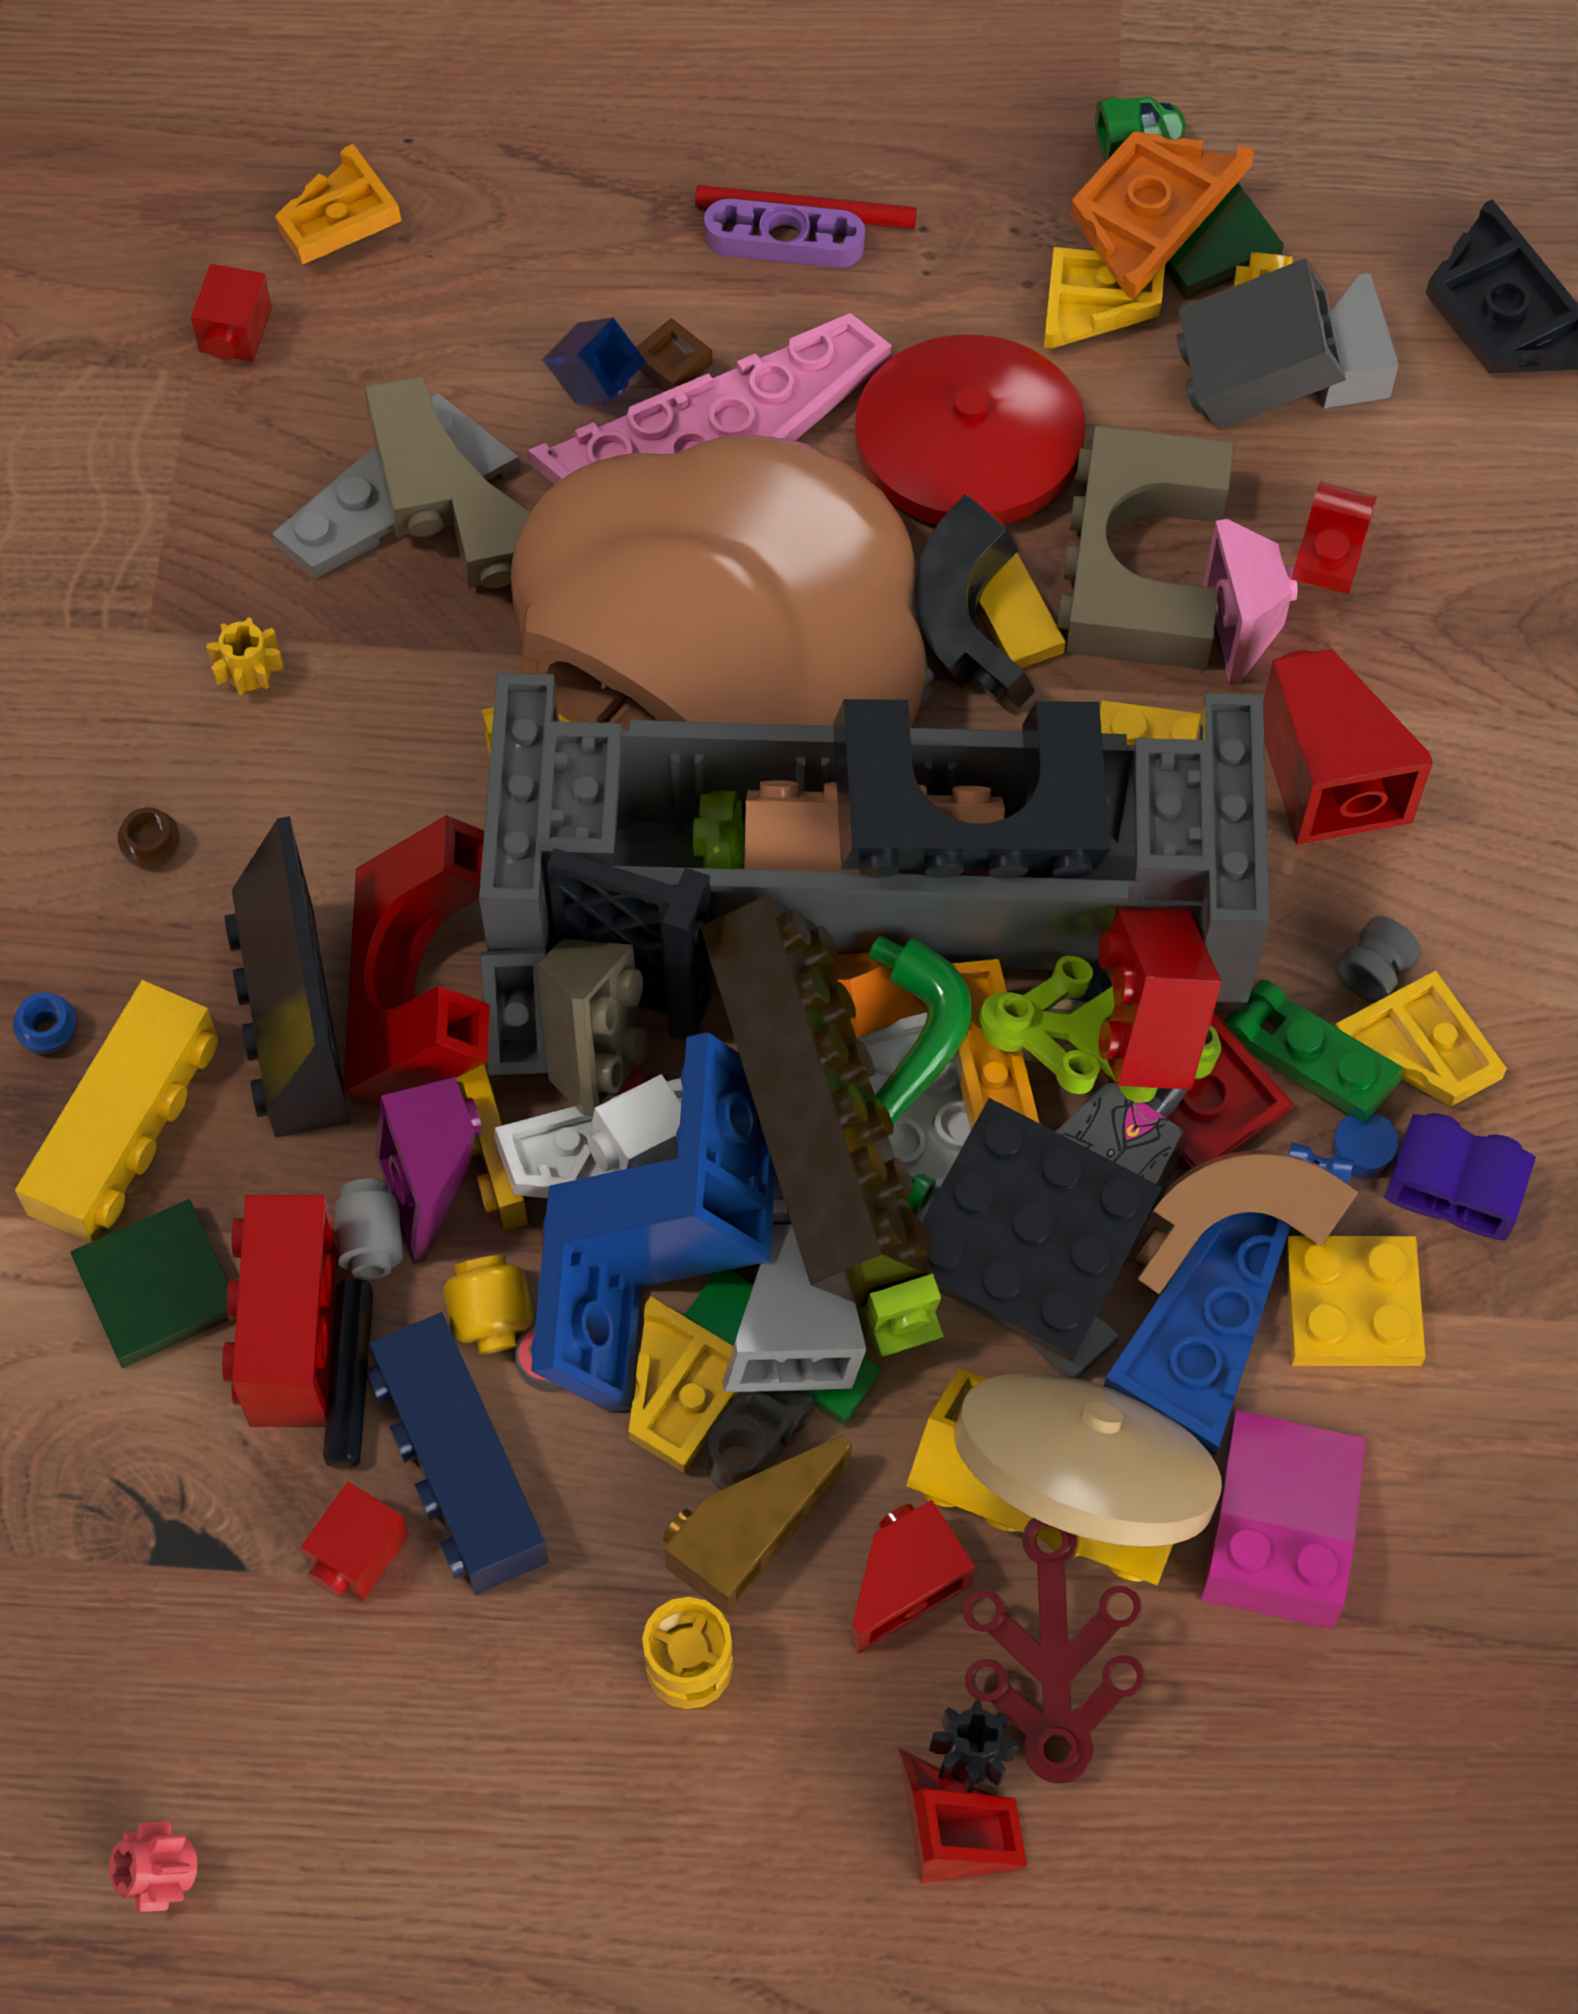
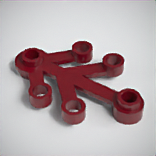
[962,1518,1145,1783]

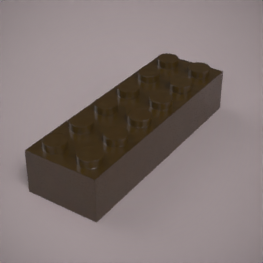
[700,895,932,1307]

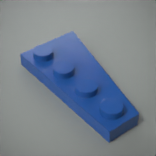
[1104,1212,1290,1455]

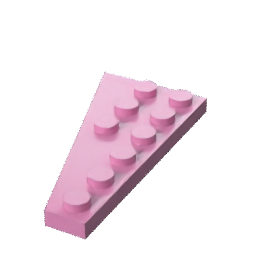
[528,313,892,485]

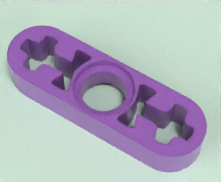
[704,199,865,268]

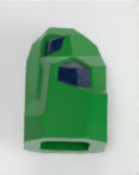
[1095,96,1187,162]

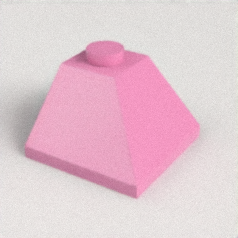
[1203,519,1298,685]

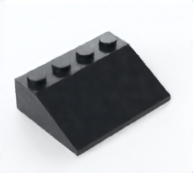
[224,816,350,1138]

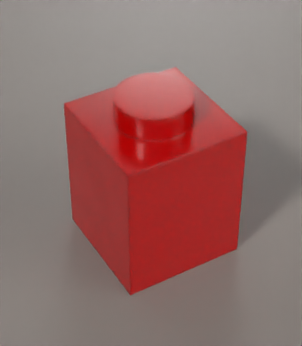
[191,263,272,362]
[300,1481,409,1602]

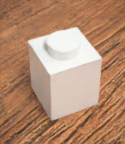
[588,1074,681,1172]

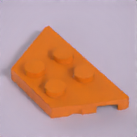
[1070,131,1255,300]

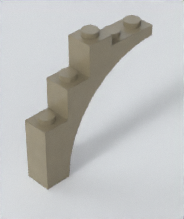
[365,376,531,588]

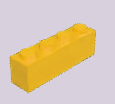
[15,980,218,1243]

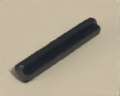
[323,1279,373,1468]

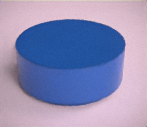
[1332,1113,1398,1178]

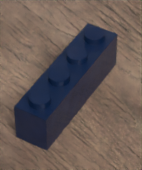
[365,1312,549,1595]

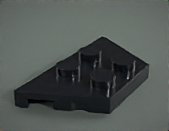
[1425,199,1578,374]

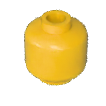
[442,1255,534,1354]

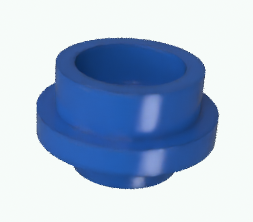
[13,993,78,1054]

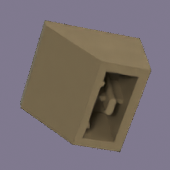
[537,938,648,1116]

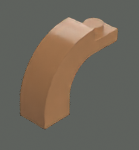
[1134,1150,1359,1294]

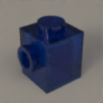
[542,317,646,404]

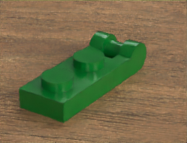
[1223,979,1402,1124]

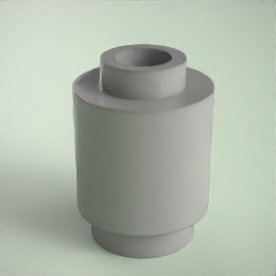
[334,1178,403,1279]

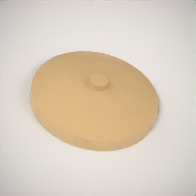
[954,1373,1222,1547]

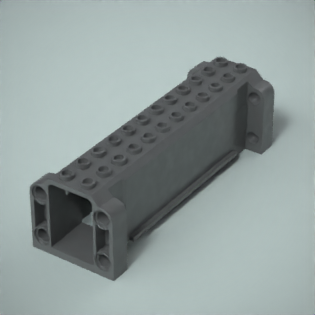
[479,673,1270,1003]

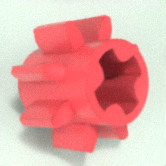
[109,1821,197,1912]

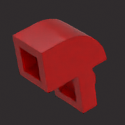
[1291,481,1377,594]

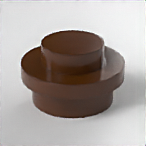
[118,807,180,867]

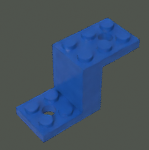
[531,1032,776,1413]

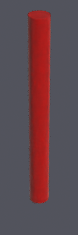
[695,185,917,230]

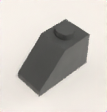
[481,949,548,1075]

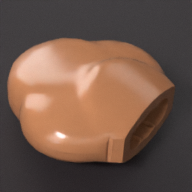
[511,435,927,731]

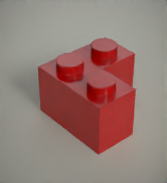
[1098,906,1222,1090]

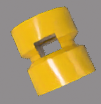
[642,1597,733,1709]

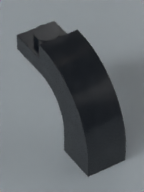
[915,493,1035,708]

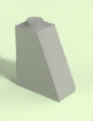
[722,1224,866,1392]

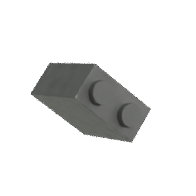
[1177,258,1346,429]

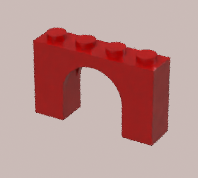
[343,815,490,1105]

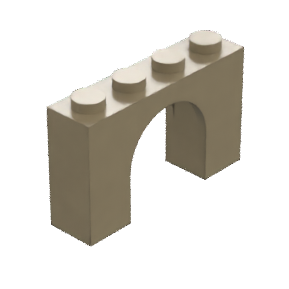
[1057,426,1234,670]

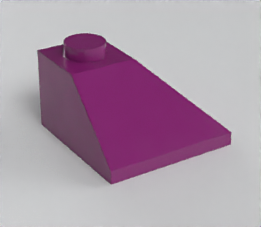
[375,1077,482,1264]

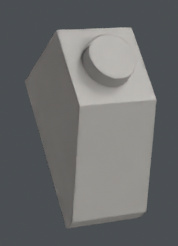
[1319,273,1399,408]

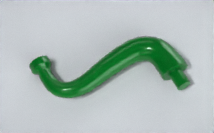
[869,935,972,1215]

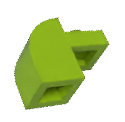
[855,1274,944,1358]

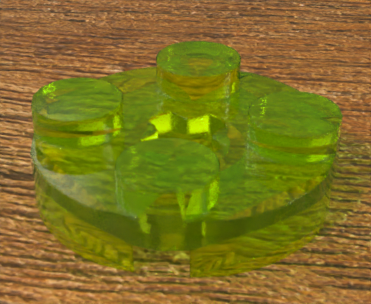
[693,790,744,869]

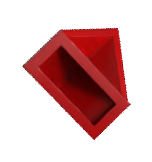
[899,1748,1027,1884]

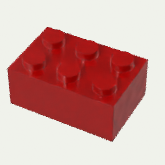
[222,1195,338,1427]

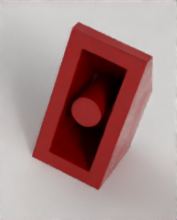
[851,1500,975,1654]

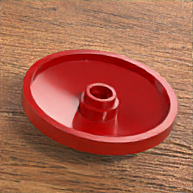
[855,335,1085,525]

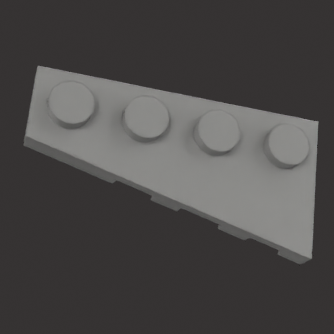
[272,393,520,579]

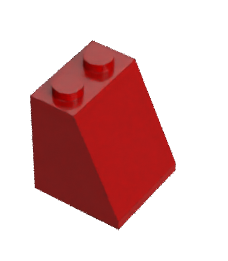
[1263,649,1433,845]

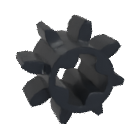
[929,1700,1018,1793]

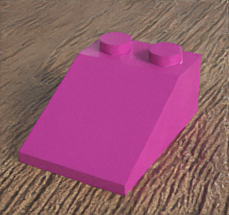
[1200,1410,1366,1629]

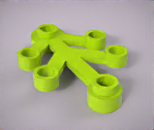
[979,955,1221,1103]

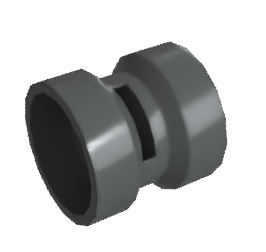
[1335,916,1422,1003]

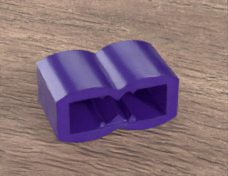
[1384,1113,1536,1240]

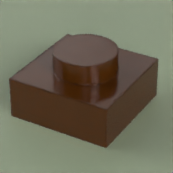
[632,318,712,391]

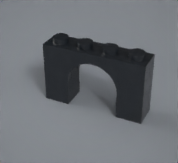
[833,699,1111,878]

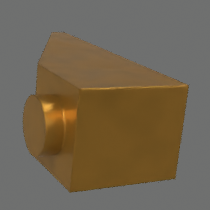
[663,1435,852,1616]

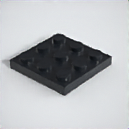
[922,1098,1163,1362]

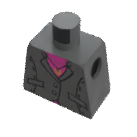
[1055,1080,1187,1233]

